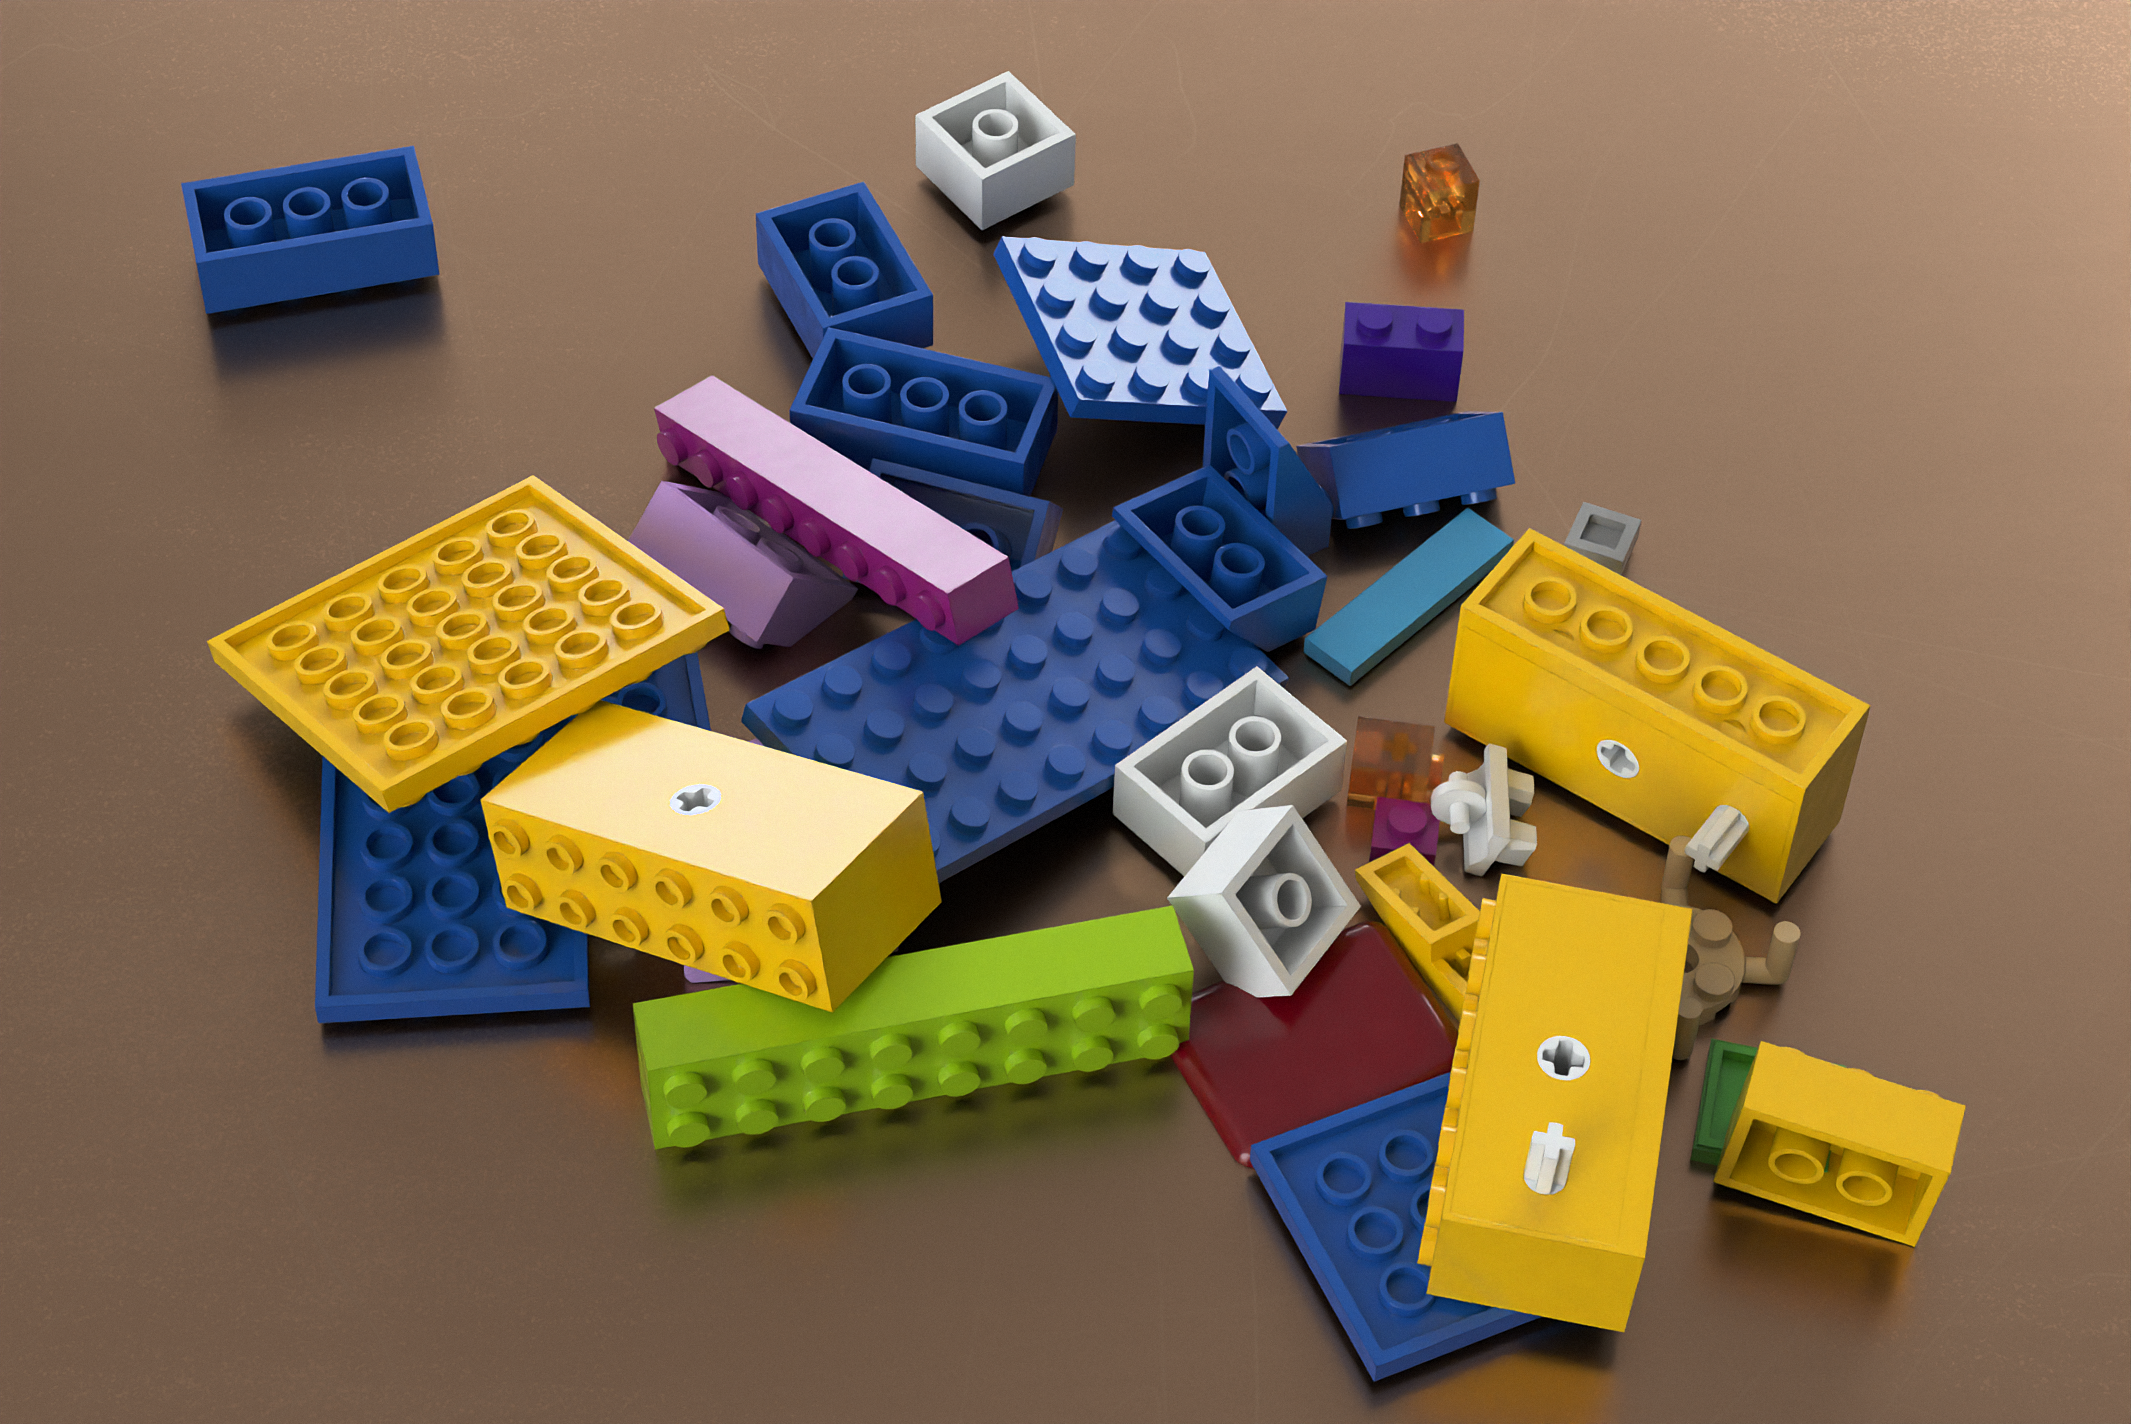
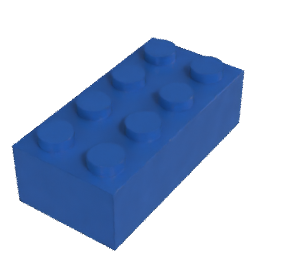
[181,146,440,314]
[789,327,1058,496]

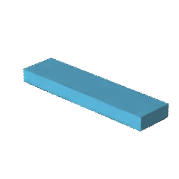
[1304,508,1514,686]

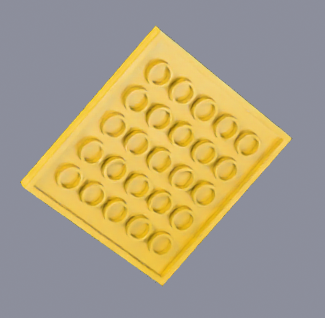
[207,475,730,813]

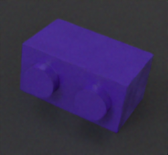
[1339,302,1464,402]

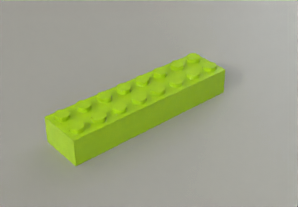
[633,905,1194,1150]

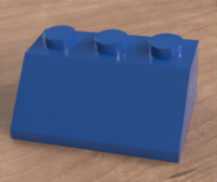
[1296,411,1516,529]
[842,458,1063,583]
[1112,465,1327,652]

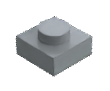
[1564,502,1642,575]

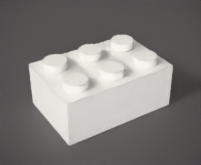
[1113,666,1347,877]

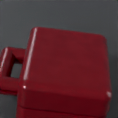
[1170,921,1458,1168]

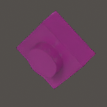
[1369,796,1440,866]

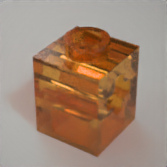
[1399,143,1480,243]
[1346,716,1444,810]

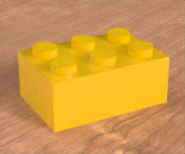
[1713,1041,1966,1247]

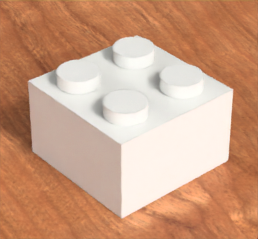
[915,71,1076,230]
[1167,805,1361,997]

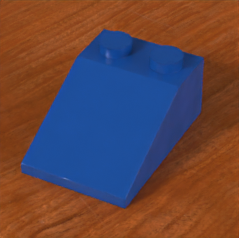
[1203,365,1334,556]

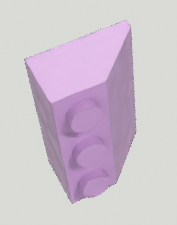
[628,481,858,649]

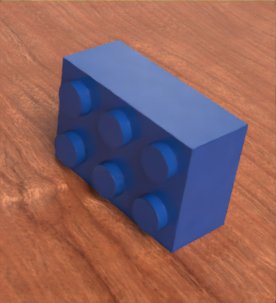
[756,182,933,358]

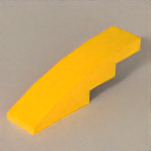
[1355,843,1480,1022]

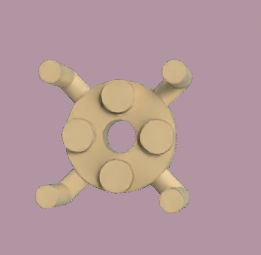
[1661,836,1801,1060]

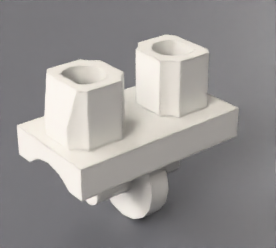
[1431,743,1537,876]

